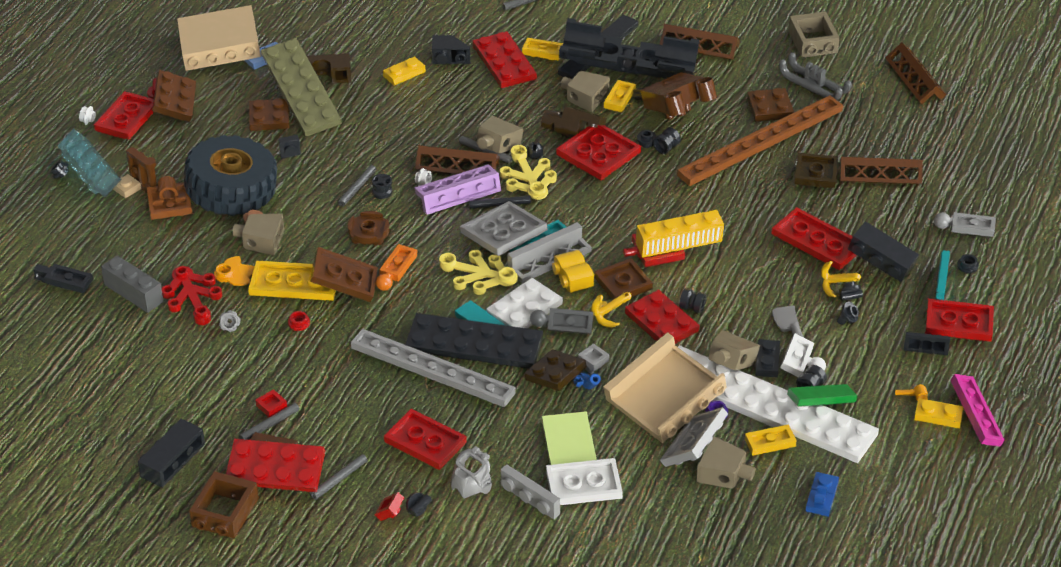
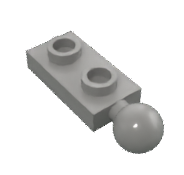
[934,212,996,237]

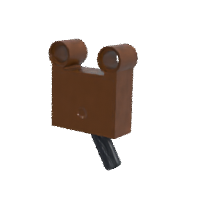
[633,72,717,119]

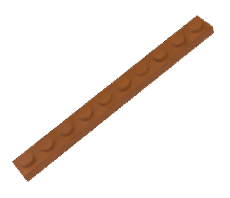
[677,95,843,186]

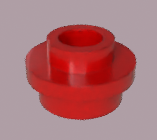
[288,311,310,331]

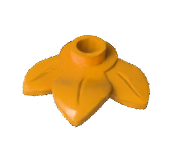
[214,256,255,286]

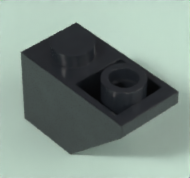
[432,35,471,64]

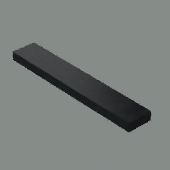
[558,15,638,79]

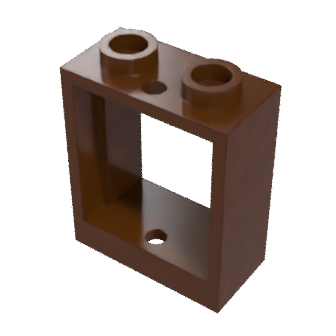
[189,471,259,538]

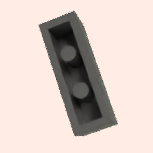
[101,256,164,313]

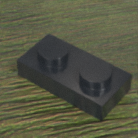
[755,339,780,378]

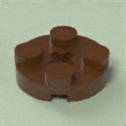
[348,211,390,246]

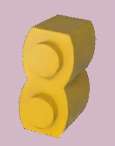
[552,250,594,293]

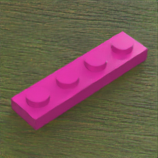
[950,374,1004,446]

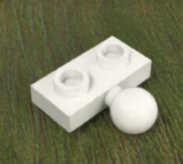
[780,334,826,377]

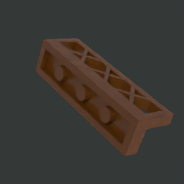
[659,24,740,60]
[885,42,947,104]
[415,145,500,174]
[839,157,923,185]

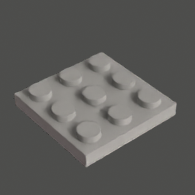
[460,201,548,256]

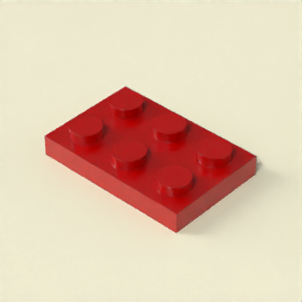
[94,91,154,140]
[625,289,700,344]
[925,298,994,342]
[384,409,467,470]

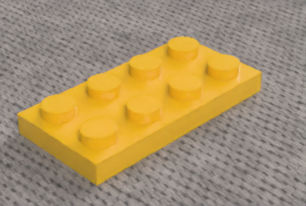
[248,261,336,301]

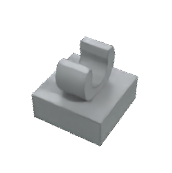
[578,344,609,374]

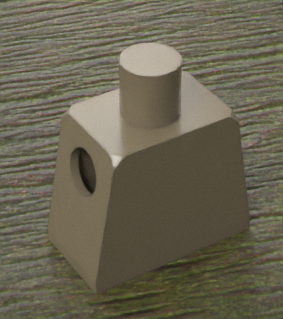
[561,71,610,112]
[476,116,523,153]
[233,214,284,255]
[708,330,760,370]
[697,436,756,488]

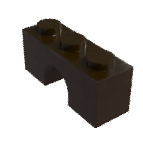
[307,53,351,84]

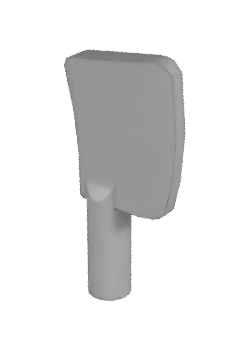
[772,305,804,338]

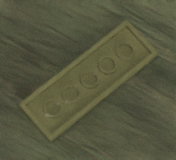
[261,38,342,137]

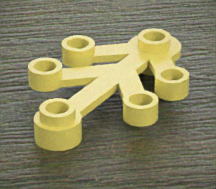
[500,145,557,200]
[439,250,518,295]

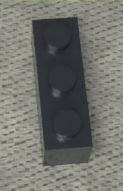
[848,221,919,282]
[138,419,205,488]

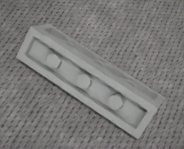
[508,222,592,283]

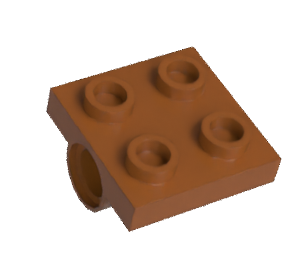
[147,176,192,220]

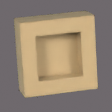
[112,174,141,199]

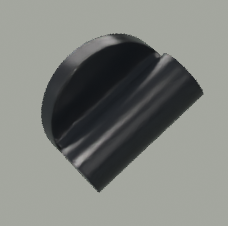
[839,282,863,301]
[837,302,859,325]
[406,492,432,517]

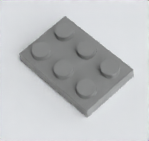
[660,407,728,467]

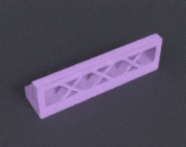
[415,164,501,214]

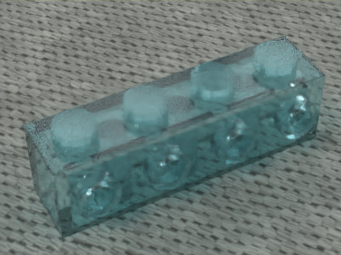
[58,129,122,197]

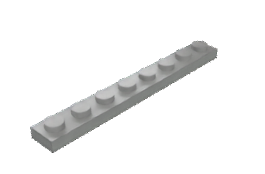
[351,329,516,407]

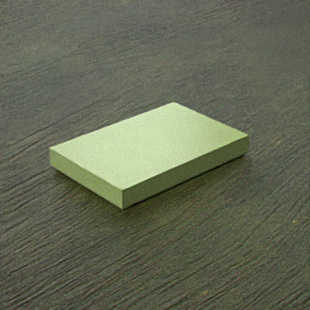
[542,411,597,465]

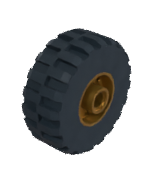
[184,135,277,216]

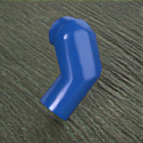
[573,372,601,390]

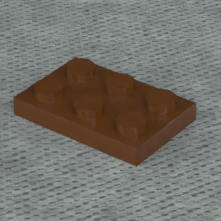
[152,70,196,122]
[310,247,378,302]

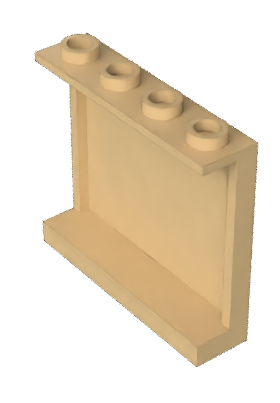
[177,5,261,71]
[603,332,727,443]

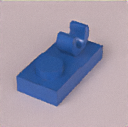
[806,472,839,517]

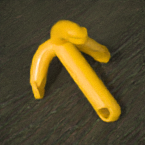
[821,261,861,298]
[591,292,631,328]

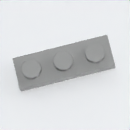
[501,465,560,519]

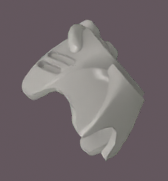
[451,446,492,498]

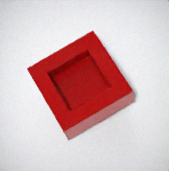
[255,389,288,417]
[374,492,404,521]

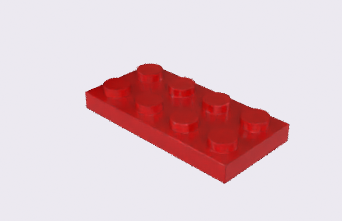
[472,31,537,88]
[771,207,857,270]
[226,439,325,492]

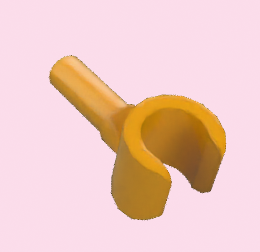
[895,384,928,401]

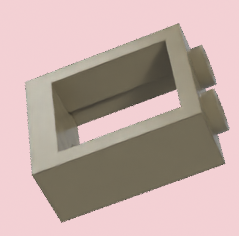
[789,11,839,58]

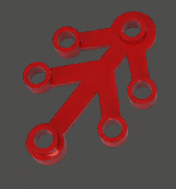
[162,266,222,325]

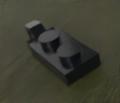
[33,264,93,294]

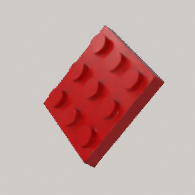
[556,125,641,180]

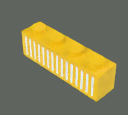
[636,210,724,258]

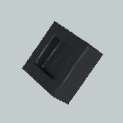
[278,135,301,159]

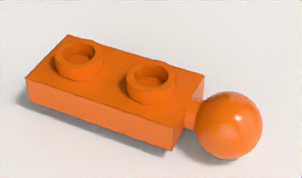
[376,244,417,291]

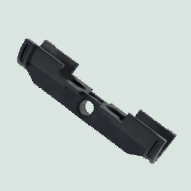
[559,18,700,79]

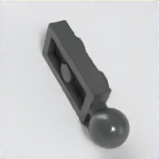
[530,308,594,335]

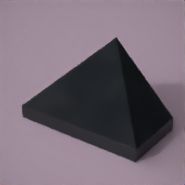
[903,332,950,356]

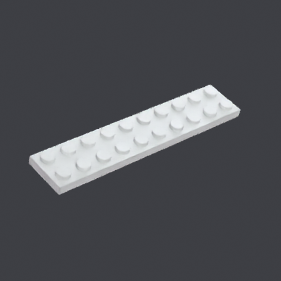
[678,345,879,463]

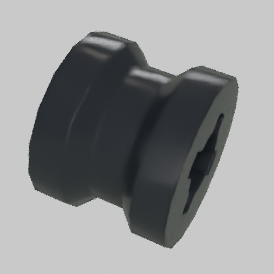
[372,174,393,199]

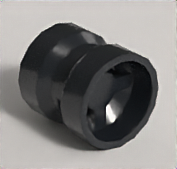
[653,127,681,154]
[679,288,707,314]
[796,365,827,387]

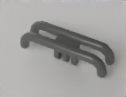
[779,52,852,101]

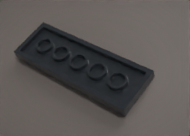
[405,313,543,369]

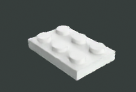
[486,278,563,328]
[546,458,623,505]

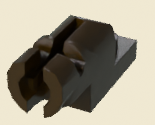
[541,107,607,137]

